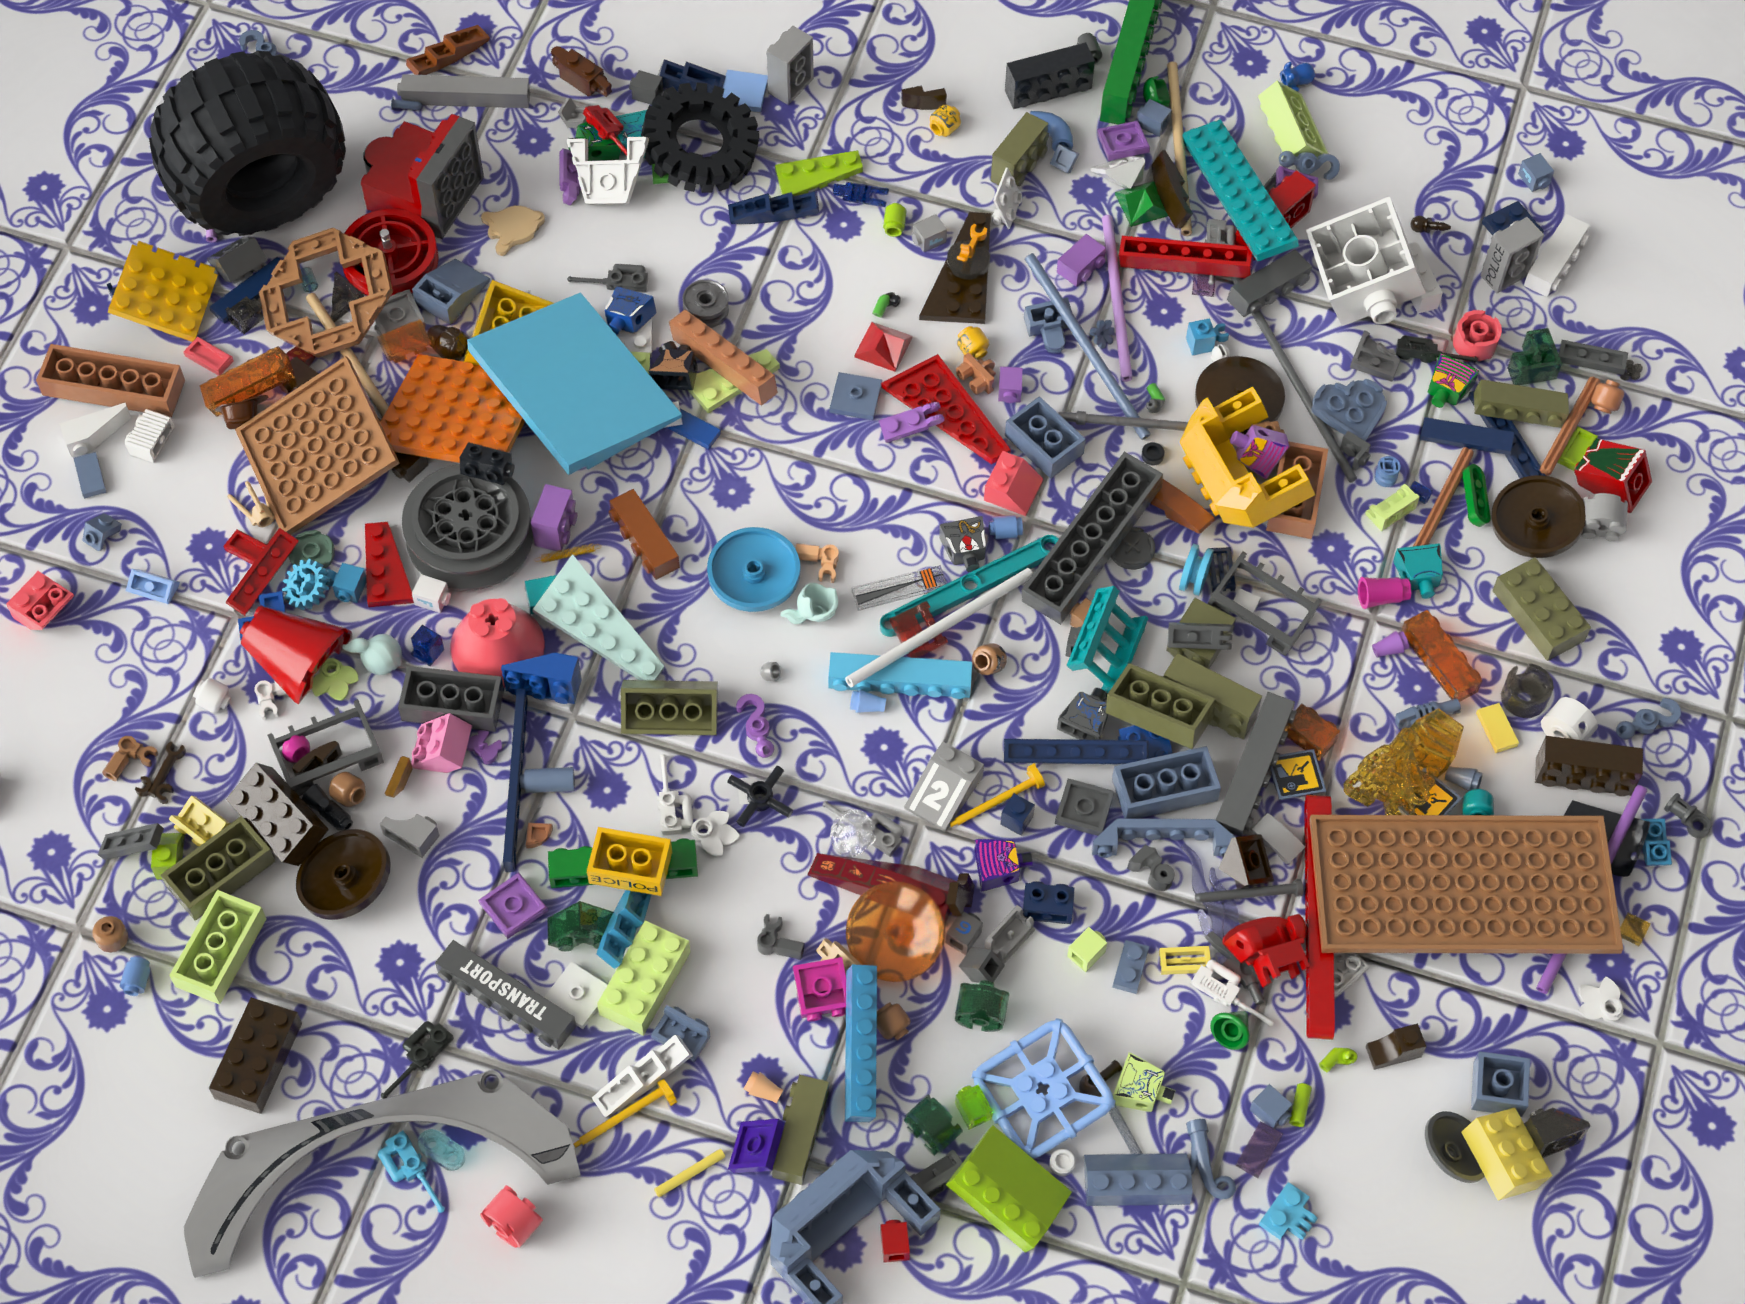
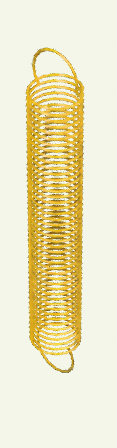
[534,543,601,563]

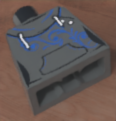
[1057,688,1109,740]

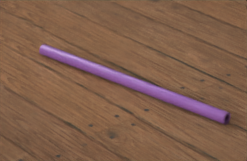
[1536,785,1647,994]

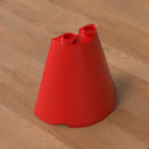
[240,605,352,704]

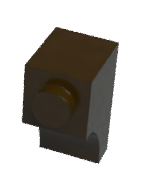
[1365,1023,1427,1070]

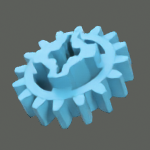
[282,559,330,610]

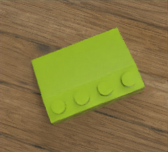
[946,1125,1072,1253]

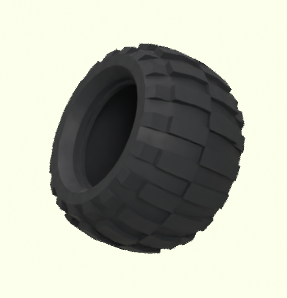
[149,50,346,236]

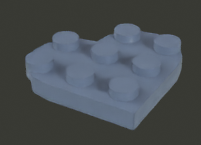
[1311,379,1387,441]

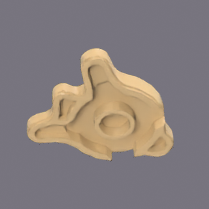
[481,206,545,256]

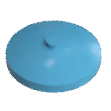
[707,527,800,612]

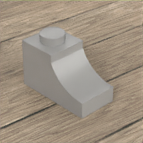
[380,814,440,858]

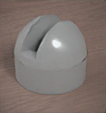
[760,662,781,681]

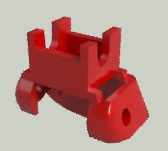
[1222,914,1310,988]

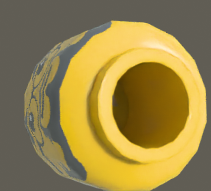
[929,105,961,137]
[957,326,990,360]

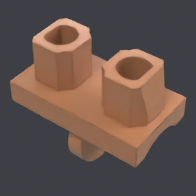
[956,352,996,395]

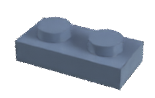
[1112,940,1149,994]

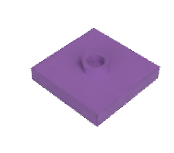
[1097,121,1150,161]
[478,872,548,939]

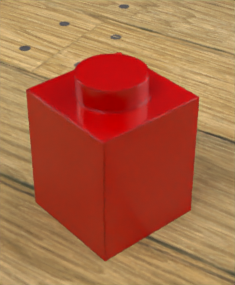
[880,1220,910,1263]

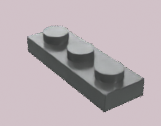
[1557,340,1628,375]
[98,823,164,860]

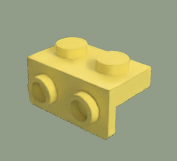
[169,796,231,846]

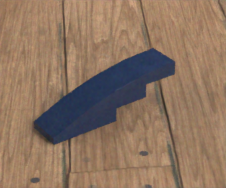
[728,191,820,224]

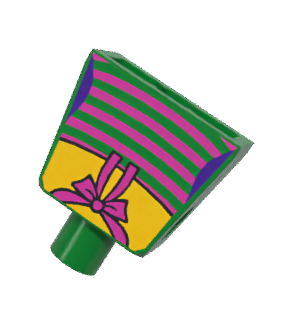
[1428,353,1479,408]

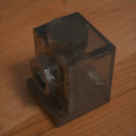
[225,296,264,335]

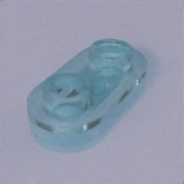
[418,1129,466,1171]

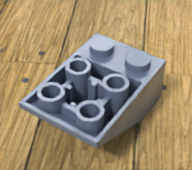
[412,259,490,325]

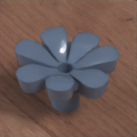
[1090,320,1114,349]

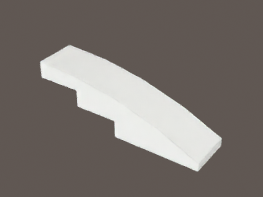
[592,1035,693,1118]

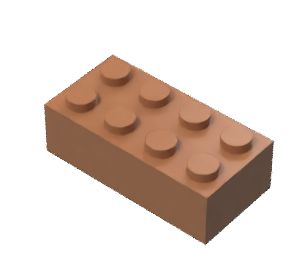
[1266,441,1328,539]

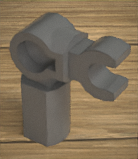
[757,914,805,960]

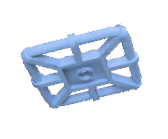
[971,1018,1116,1159]

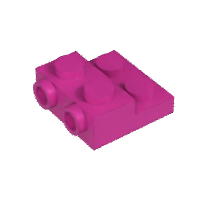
[793,957,846,1022]

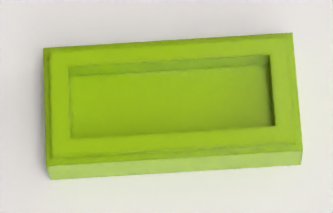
[1557,426,1598,471]

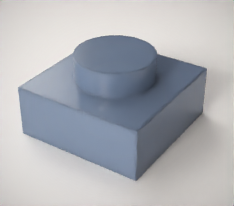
[1050,144,1079,173]

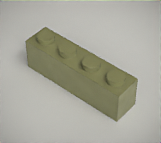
[1474,379,1569,428]
[772,1074,829,1185]

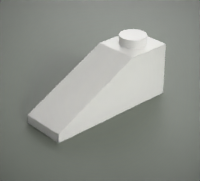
[59,403,131,457]

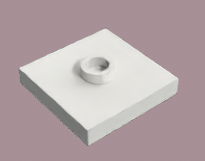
[544,962,608,1029]

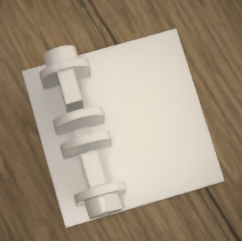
[992,168,1022,229]

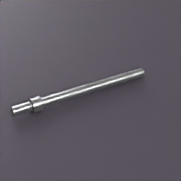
[1058,411,1188,431]

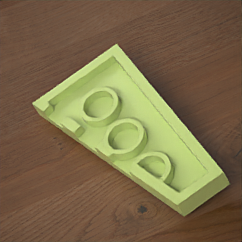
[688,349,780,413]

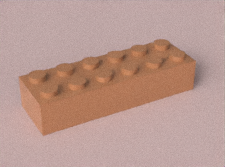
[36,344,185,417]

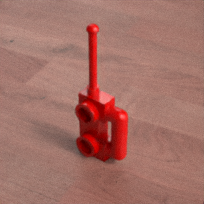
[583,105,627,156]

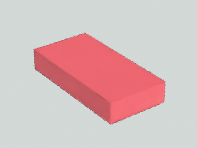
[184,337,233,376]

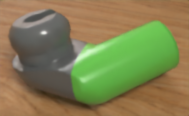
[1146,383,1165,413]

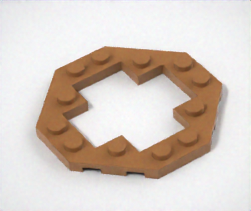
[259,228,393,358]

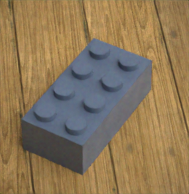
[1112,746,1221,819]

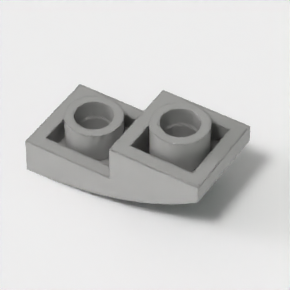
[1250,813,1305,864]

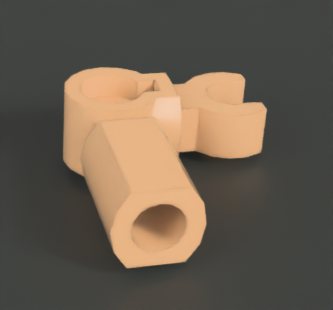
[796,543,839,583]

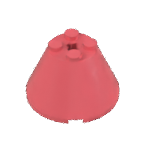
[450,598,545,688]

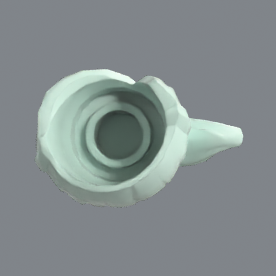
[781,583,838,624]
[342,634,402,675]

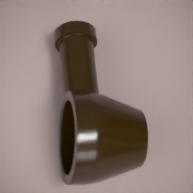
[1079,1060,1122,1097]

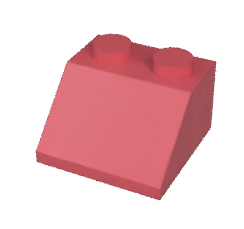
[984,451,1043,516]

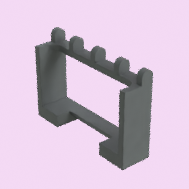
[1208,551,1322,657]
[267,699,384,796]

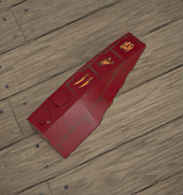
[808,853,957,927]

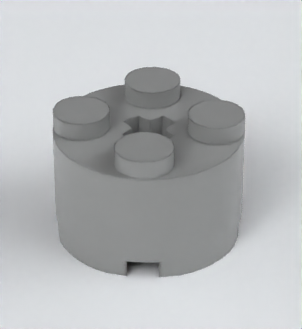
[1582,493,1628,541]

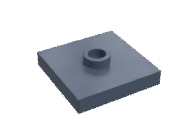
[829,372,882,420]

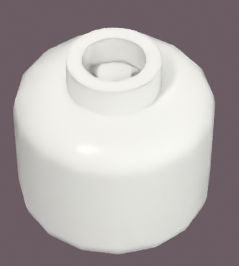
[193,678,231,713]

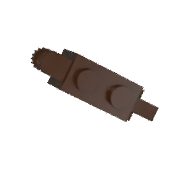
[551,46,612,97]

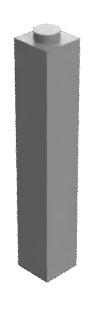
[397,74,531,108]

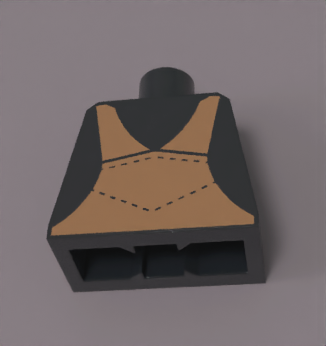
[648,345,698,391]

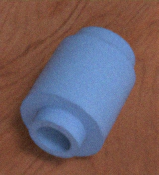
[989,515,1023,539]
[120,957,151,996]

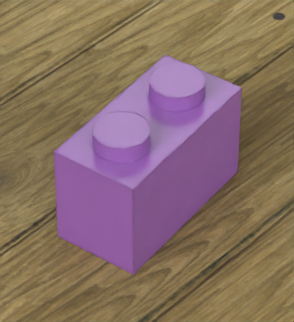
[1057,234,1106,287]

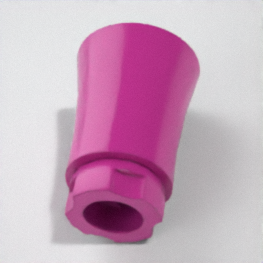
[1358,577,1412,609]

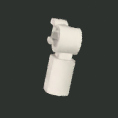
[254,680,287,721]

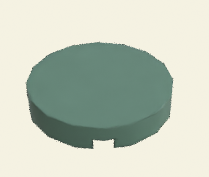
[289,530,335,573]

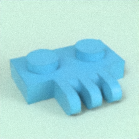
[1259,1182,1318,1240]

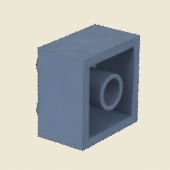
[1471,1051,1530,1117]

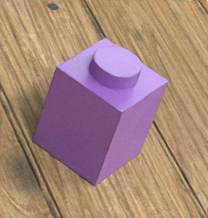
[998,366,1023,403]

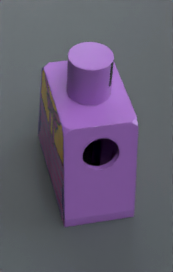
[1230,425,1289,479]

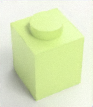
[1067,927,1107,972]

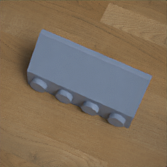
[1084,1153,1193,1206]

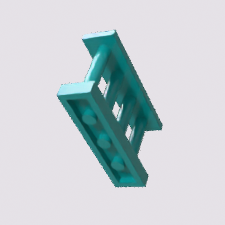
[1066,586,1149,697]

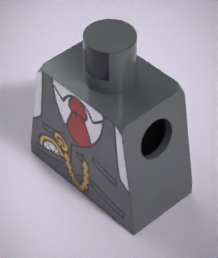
[939,516,986,572]

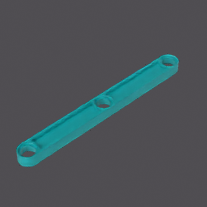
[880,535,1059,637]

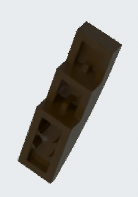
[1151,150,1193,228]

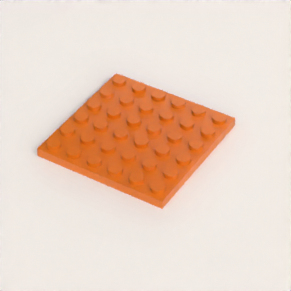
[380,354,525,463]

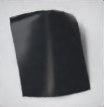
[1564,800,1650,877]

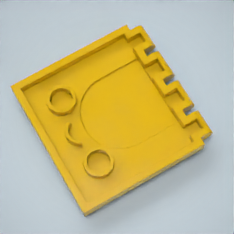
[107,241,218,342]

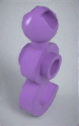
[736,694,774,758]

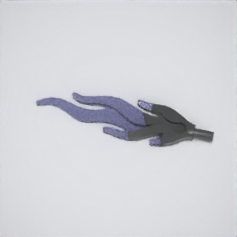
[1181,844,1265,1005]

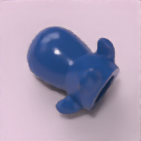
[1280,62,1315,92]

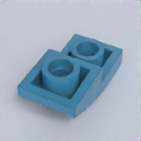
[1641,819,1672,866]

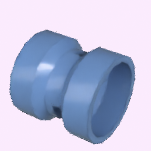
[1374,456,1401,487]

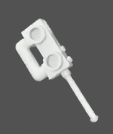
[657,754,693,836]
[1190,960,1274,1026]

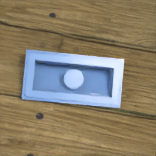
[126,569,180,604]

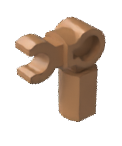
[102,736,158,781]

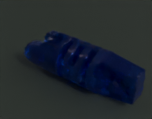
[833,182,889,207]

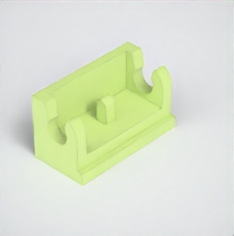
[1365,484,1420,531]

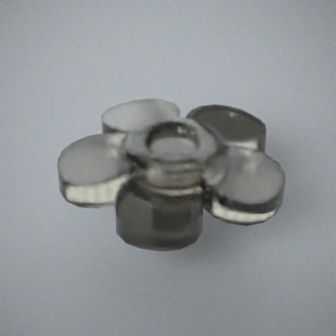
[1620,360,1643,380]

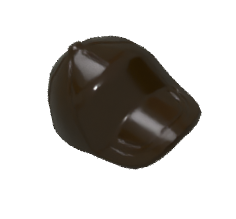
[427,325,469,361]

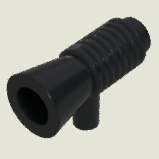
[301,784,353,831]

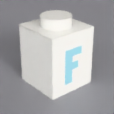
[412,575,451,613]

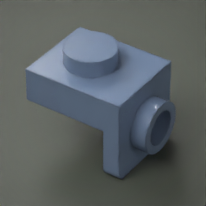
[82,513,122,551]

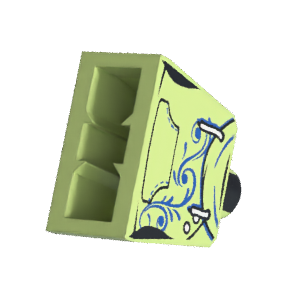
[1113,1053,1176,1112]

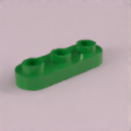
[1462,464,1491,527]

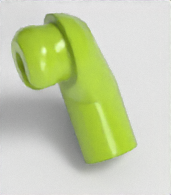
[1319,1048,1358,1073]

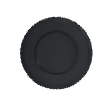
[1141,442,1165,465]

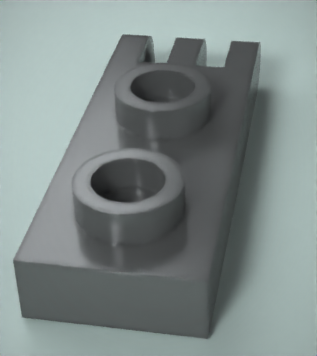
[1167,622,1233,650]

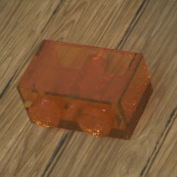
[377,319,431,363]
[1285,703,1340,761]

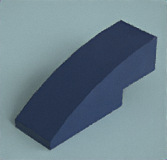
[658,59,726,93]

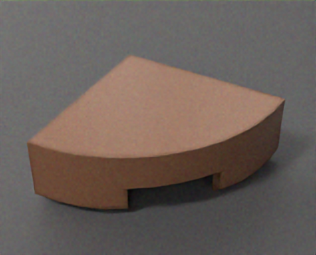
[526,823,553,848]

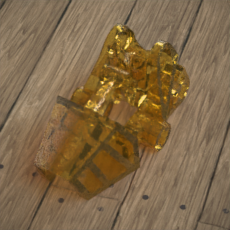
[1343,708,1464,815]

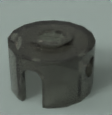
[1500,663,1554,718]

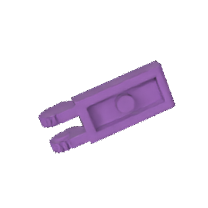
[879,402,944,443]

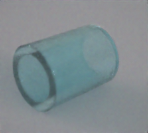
[301,267,318,292]

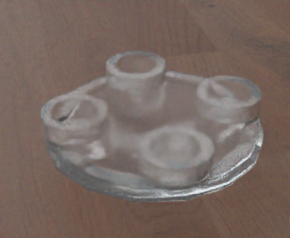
[830,809,876,857]

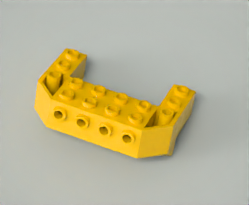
[1180,387,1315,528]

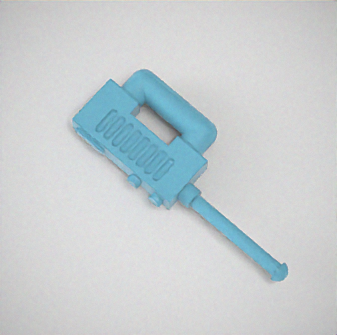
[378,1131,445,1213]

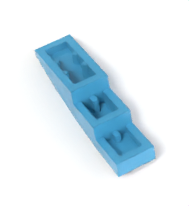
[596,890,652,969]

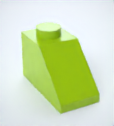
[151,833,185,880]

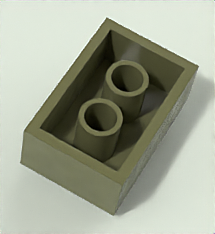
[991,112,1049,186]

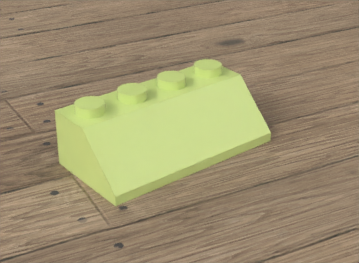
[1258,81,1328,157]

